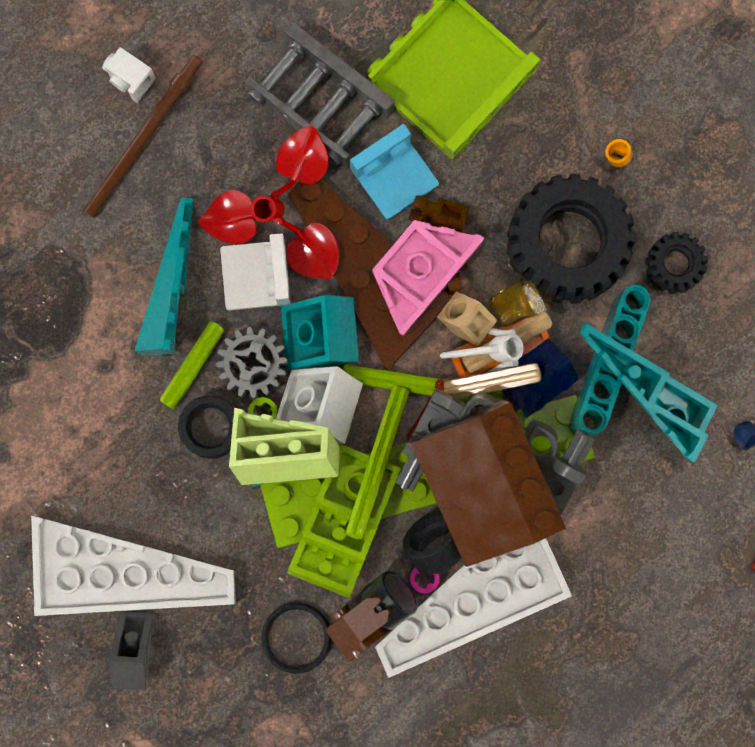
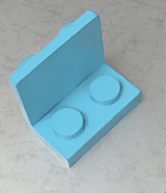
[350,124,439,220]

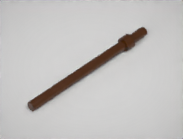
[83,54,203,218]

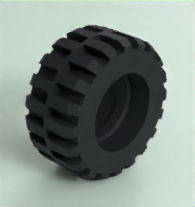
[507,173,636,304]

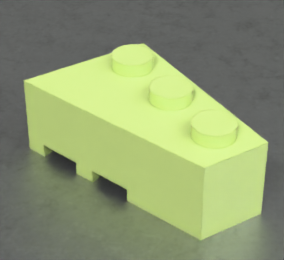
[229,408,340,485]

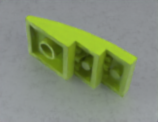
[287,444,401,599]

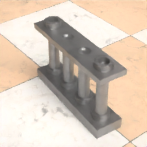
[245,23,395,168]

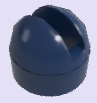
[734,421,755,450]

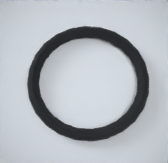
[261,603,332,674]

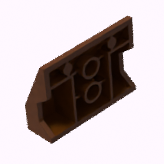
[410,400,566,567]

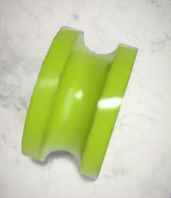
[248,397,278,419]

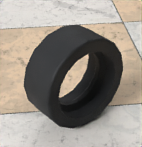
[178,395,234,459]
[403,511,461,575]

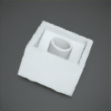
[276,366,363,444]

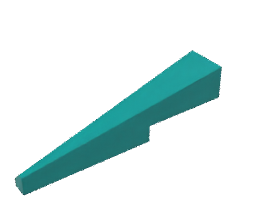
[135,198,194,358]
[580,324,718,463]

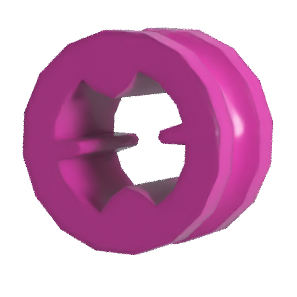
[410,567,439,594]

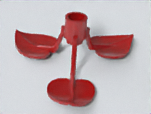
[198,126,340,280]

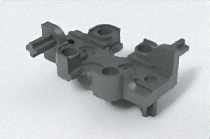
[396,388,596,516]

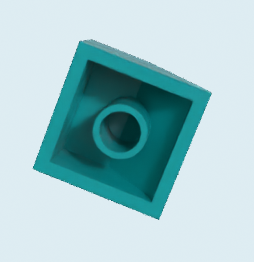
[281,295,359,370]

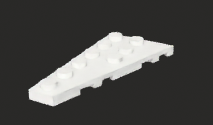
[375,538,572,678]

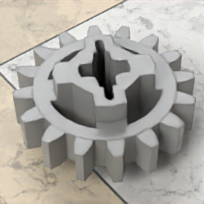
[216,327,288,399]

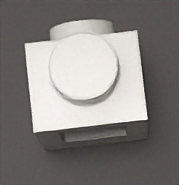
[102,47,156,103]

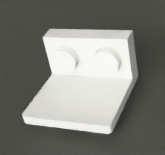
[220,233,291,311]

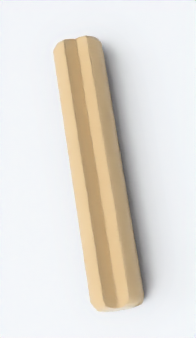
[462,311,552,373]
[444,363,541,399]

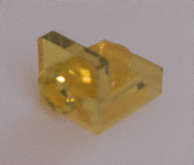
[489,281,547,326]

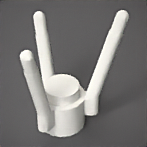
[440,328,523,373]

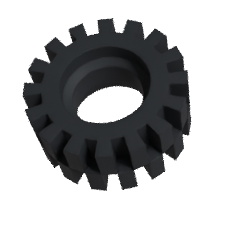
[645,232,708,294]

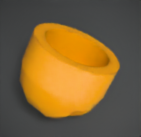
[605,139,633,168]

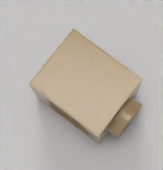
[437,291,497,346]

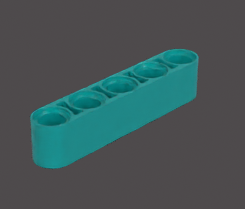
[570,285,651,436]

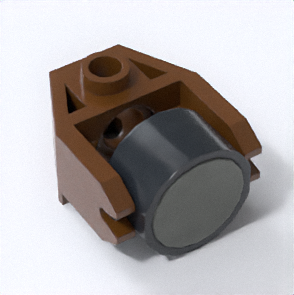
[325,571,417,662]

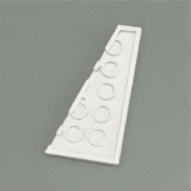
[31,516,236,616]

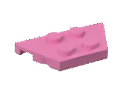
[372,220,485,336]

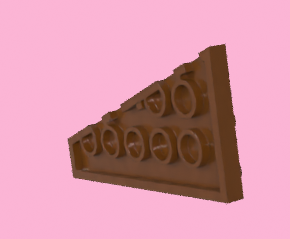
[288,180,452,371]

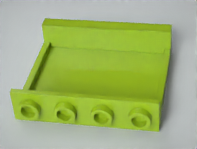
[368,0,541,161]

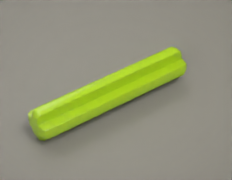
[160,321,225,409]

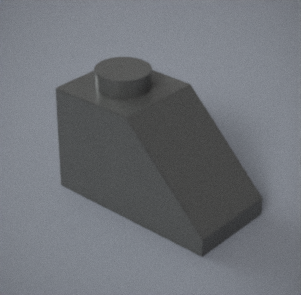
[109,611,153,690]

